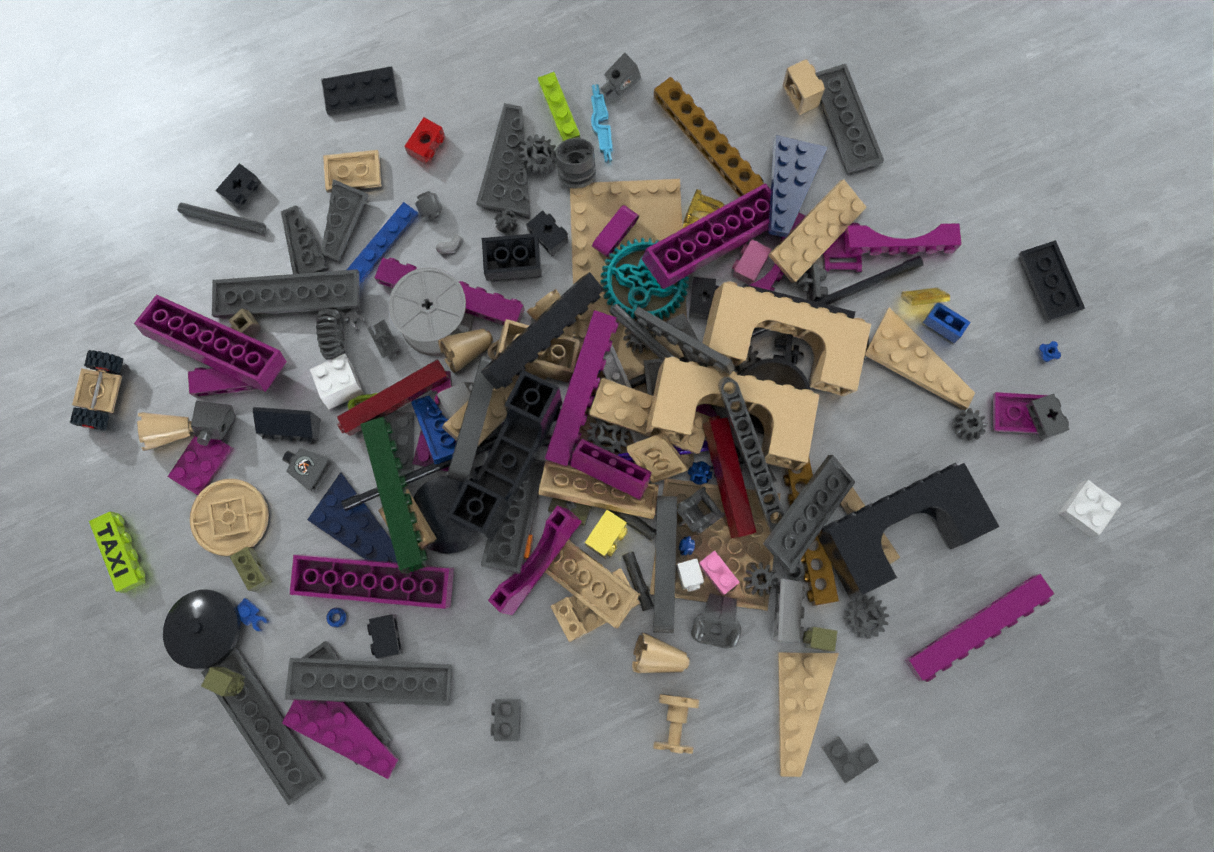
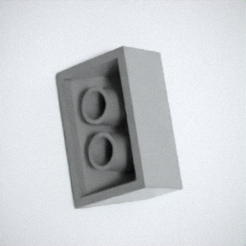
[437,382,500,441]
[773,579,805,643]

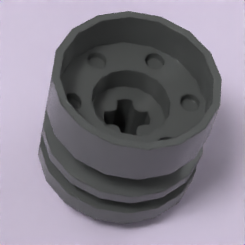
[555,138,596,188]

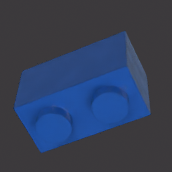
[922,301,971,343]

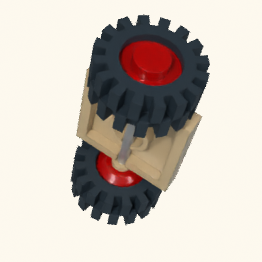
[70,350,123,431]

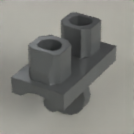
[797,264,828,301]
[368,320,400,358]

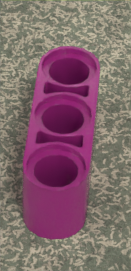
[592,205,639,258]

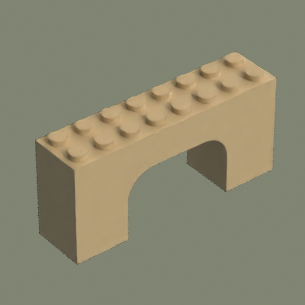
[702,281,871,396]
[645,357,819,471]

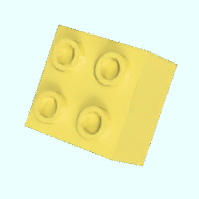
[585,510,628,559]

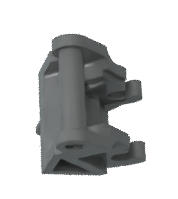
[677,486,725,535]

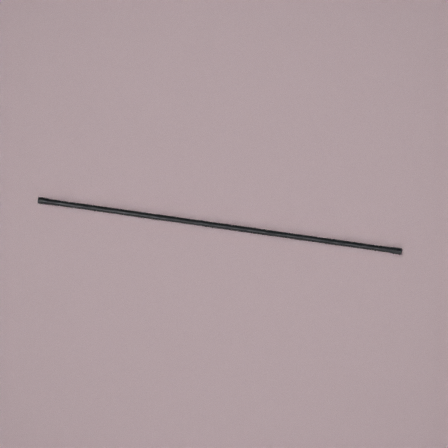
[341,256,924,511]

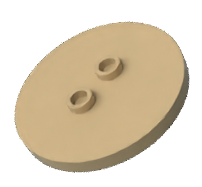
[190,479,269,556]

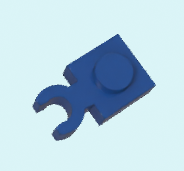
[237,598,269,632]

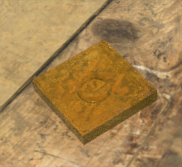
[901,287,950,306]

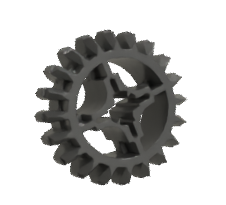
[316,309,345,360]

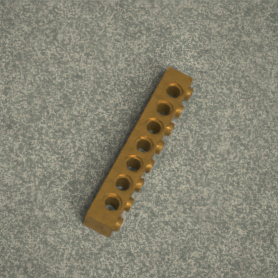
[654,77,764,197]
[783,459,839,606]

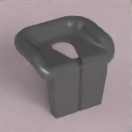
[691,593,741,648]

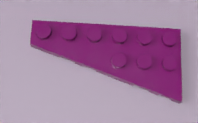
[282,700,399,779]

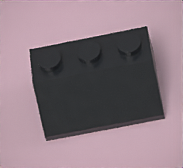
[482,233,542,281]
[253,407,321,444]

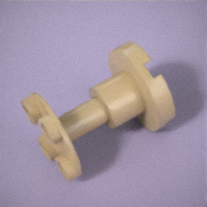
[653,694,699,754]

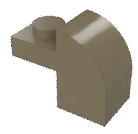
[228,309,261,338]

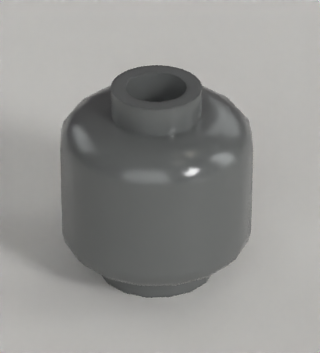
[415,191,443,220]

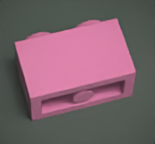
[732,239,772,285]
[699,551,740,596]

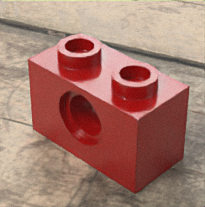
[404,117,445,164]

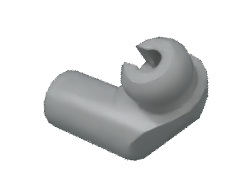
[436,234,463,255]

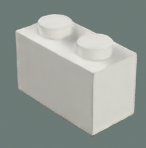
[676,558,704,592]

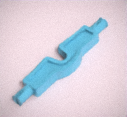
[591,84,613,163]

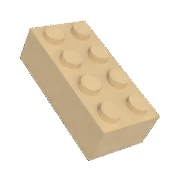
[496,319,580,383]

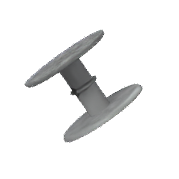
[389,268,473,356]

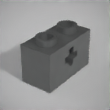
[1026,393,1070,441]

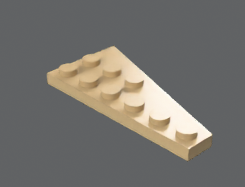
[865,307,975,410]
[778,653,839,777]

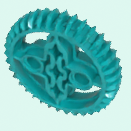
[600,238,689,320]

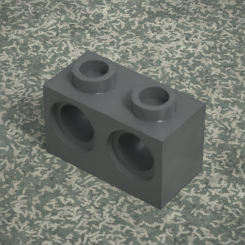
[491,699,521,741]

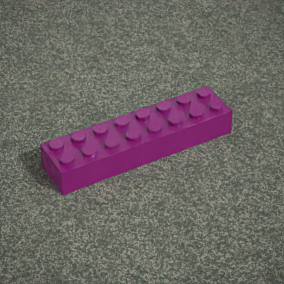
[642,183,771,289]
[134,294,286,392]
[289,554,454,609]

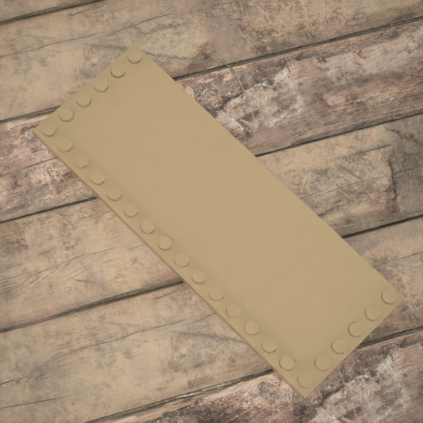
[570,179,694,470]

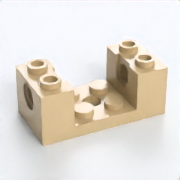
[550,568,640,642]

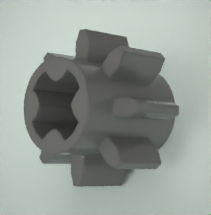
[494,210,518,233]

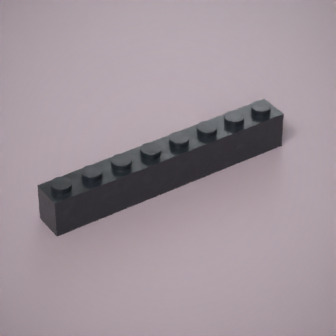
[480,272,604,389]

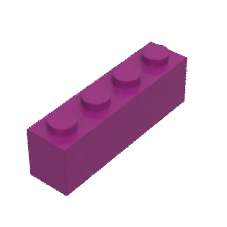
[188,367,271,398]
[570,439,652,500]

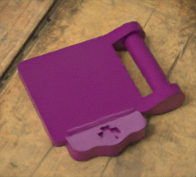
[823,223,862,272]

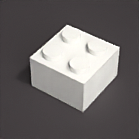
[310,353,364,409]
[1058,480,1121,537]

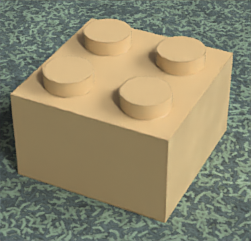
[782,59,824,115]

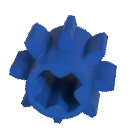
[688,461,713,485]

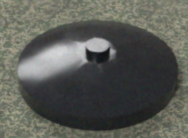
[740,358,811,434]
[413,476,480,554]
[163,589,241,670]

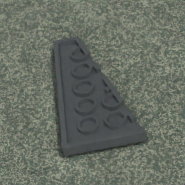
[476,103,530,218]

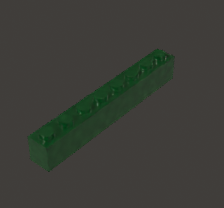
[360,417,428,574]

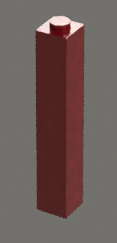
[337,359,450,436]
[703,415,757,538]

